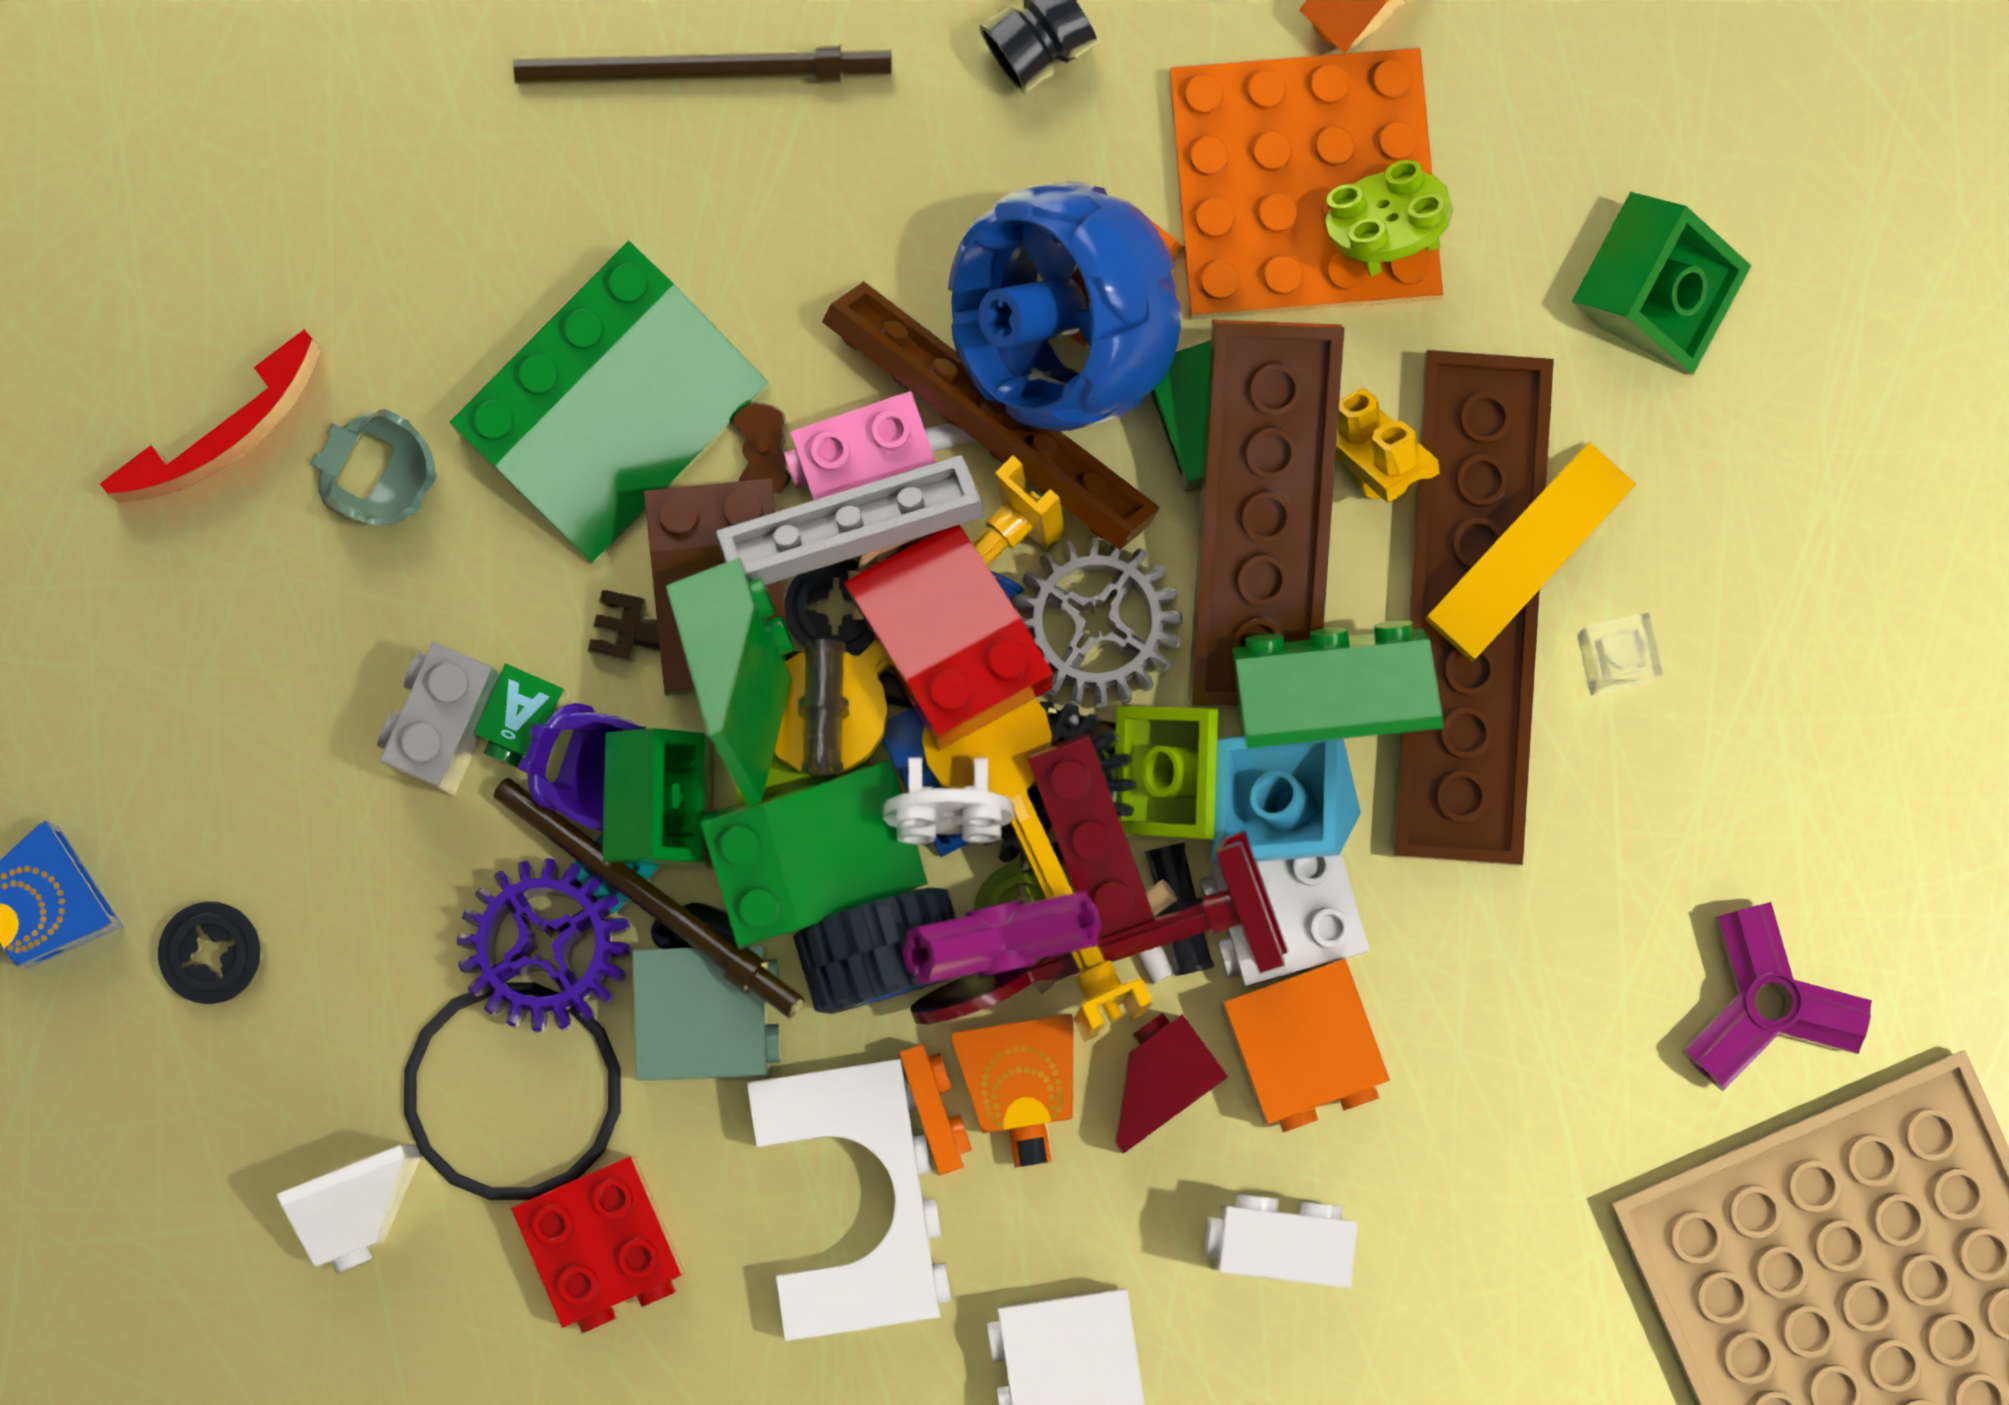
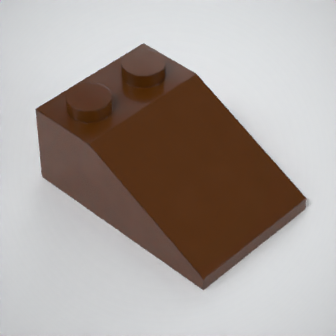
[644,478,790,696]

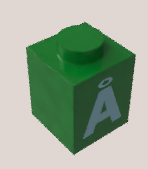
[474,663,570,768]

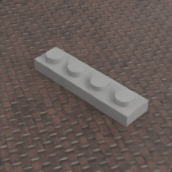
[716,455,984,585]

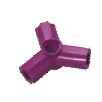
[902,891,1102,985]
[1682,902,1872,1091]

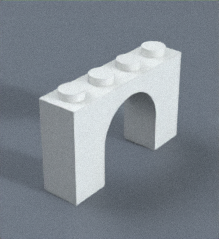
[747,1059,951,1341]

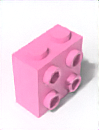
[784,391,936,501]

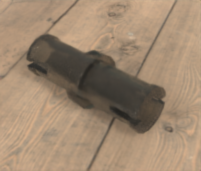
[798,639,849,776]

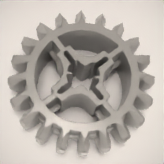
[1013,536,1183,709]

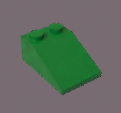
[666,558,795,807]
[700,759,928,947]

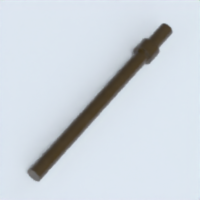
[514,44,892,83]
[493,777,805,1019]

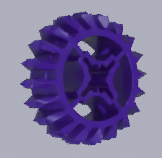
[457,858,632,1033]

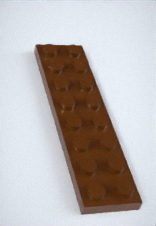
[1393,350,1554,866]

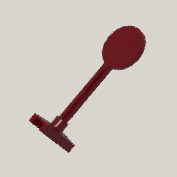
[910,830,1289,1025]

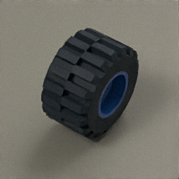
[793,887,956,1014]

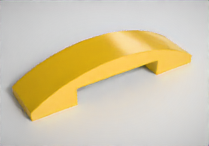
[1425,442,1636,662]

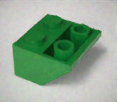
[603,728,714,869]

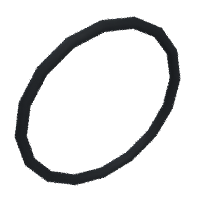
[404,982,621,1200]

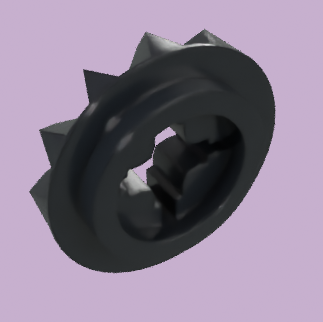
[785,559,875,655]
[158,902,263,1005]

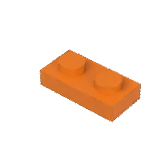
[899,1044,972,1176]

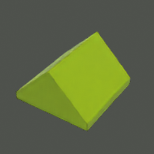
[1115,705,1218,839]

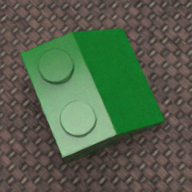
[1572,191,1752,375]

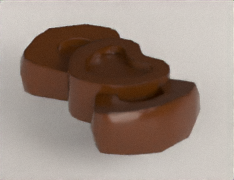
[732,402,791,495]

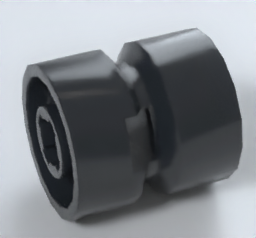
[979,0,1098,93]

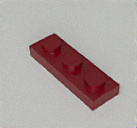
[1028,733,1155,939]

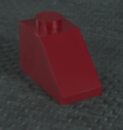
[1115,1012,1228,1154]

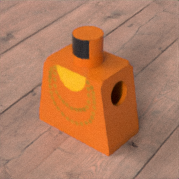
[951,1014,1074,1168]

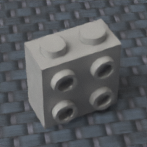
[377,642,500,796]

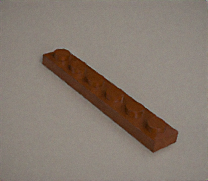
[822,281,1160,550]

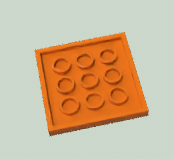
[1169,48,1443,320]

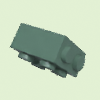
[633,945,781,1081]

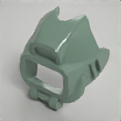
[310,409,437,525]

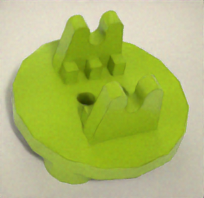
[1325,160,1453,277]

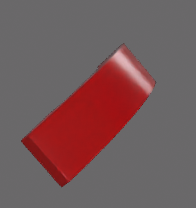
[100,329,321,503]

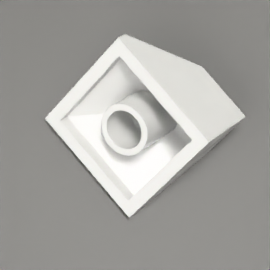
[277,1145,421,1273]

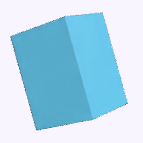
[1212,736,1361,865]

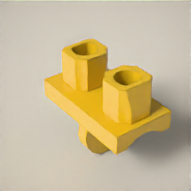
[1336,388,1440,503]

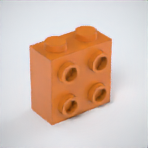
[1221,958,1390,1133]

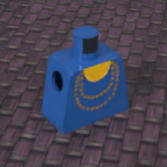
[0,820,123,969]

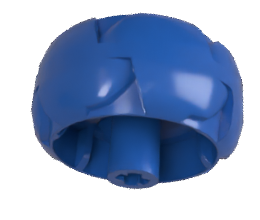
[948,181,1182,431]

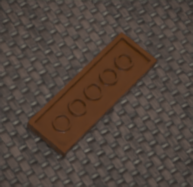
[1188,319,1345,706]

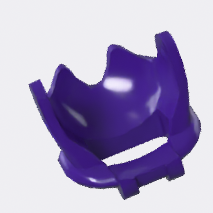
[518,703,647,832]

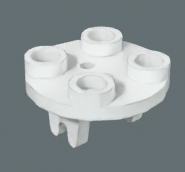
[883,757,1014,844]

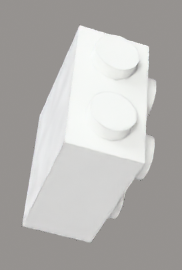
[1200,852,1370,988]
[1203,1194,1358,1288]
[987,1288,1145,1405]

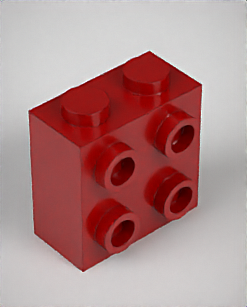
[511,1156,686,1334]

